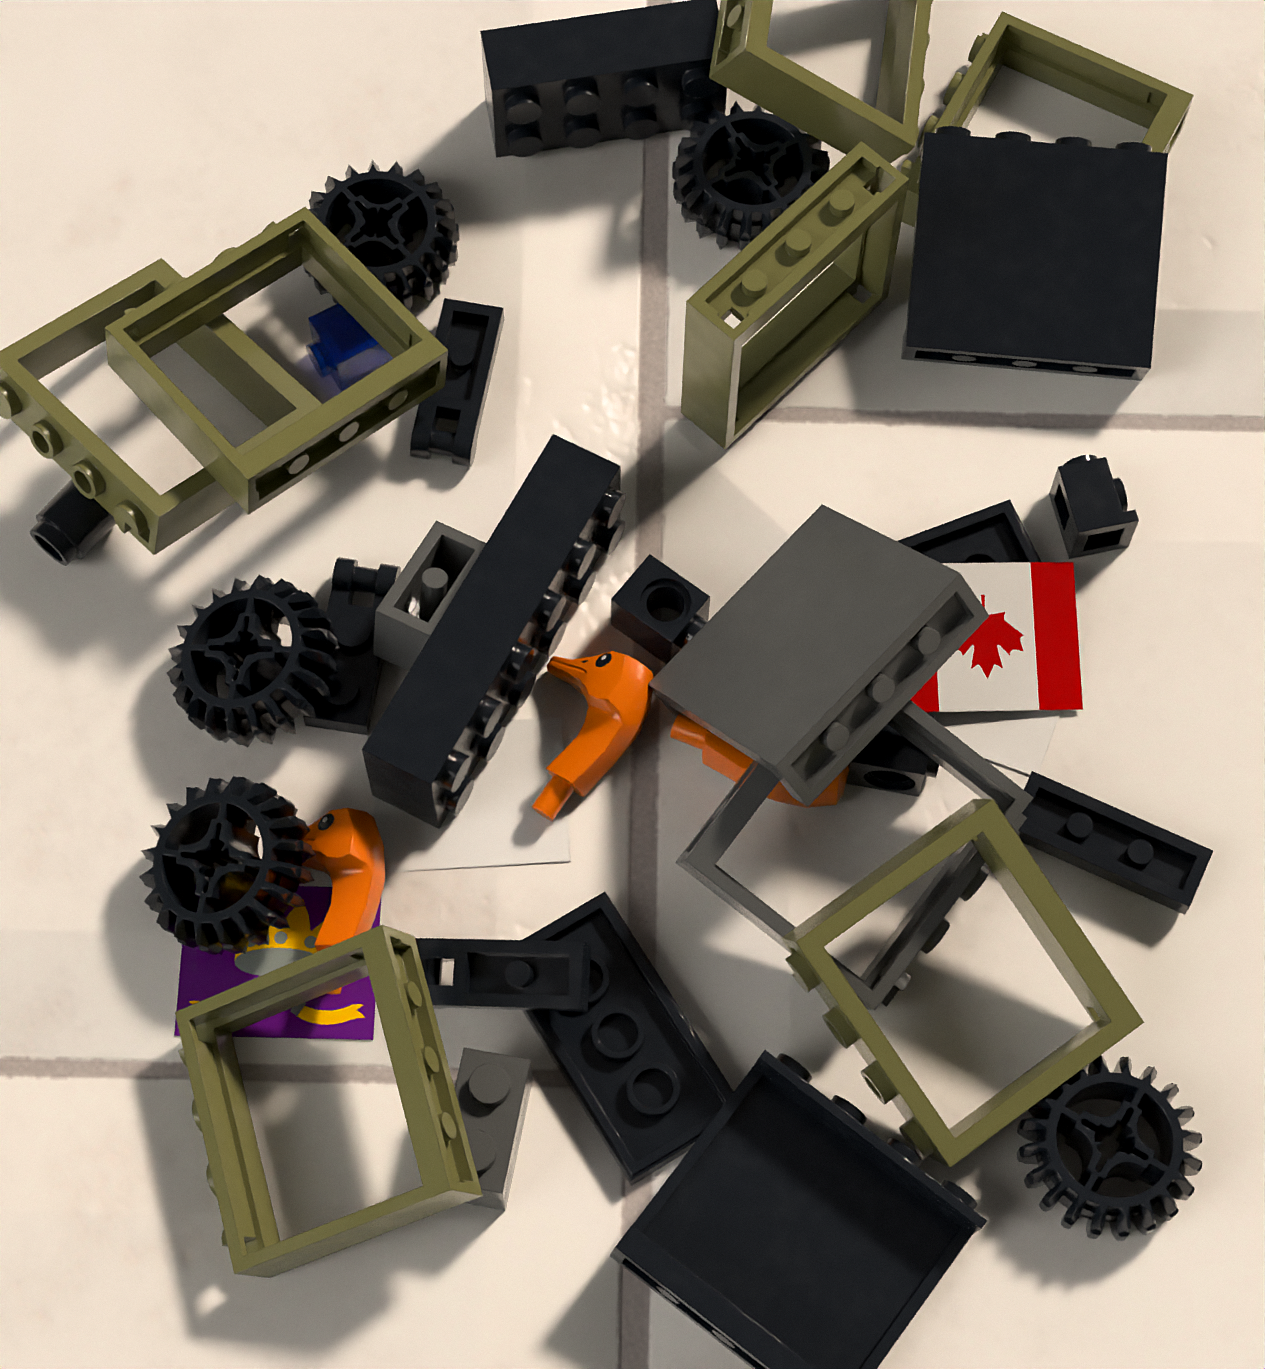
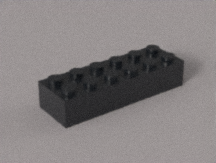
[362,434,626,829]

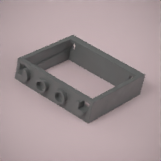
[675,700,1033,1010]

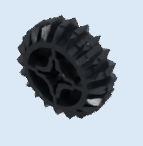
[672,101,830,251]
[303,159,460,311]
[167,574,340,748]
[139,776,316,955]
[1016,1055,1202,1241]

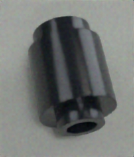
[30,479,116,566]

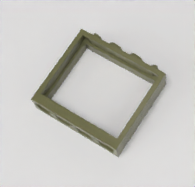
[709,0,933,163]
[900,11,1194,228]
[681,141,909,450]
[105,207,448,515]
[0,258,322,555]
[781,799,1144,1168]
[175,925,483,1278]

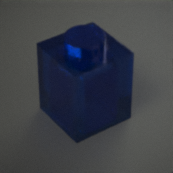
[306,303,394,392]

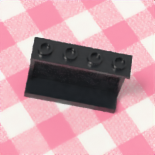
[901,126,1168,381]
[610,1050,987,1369]

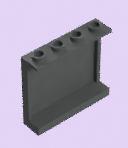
[648,504,989,807]

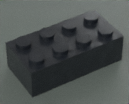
[480,0,727,158]

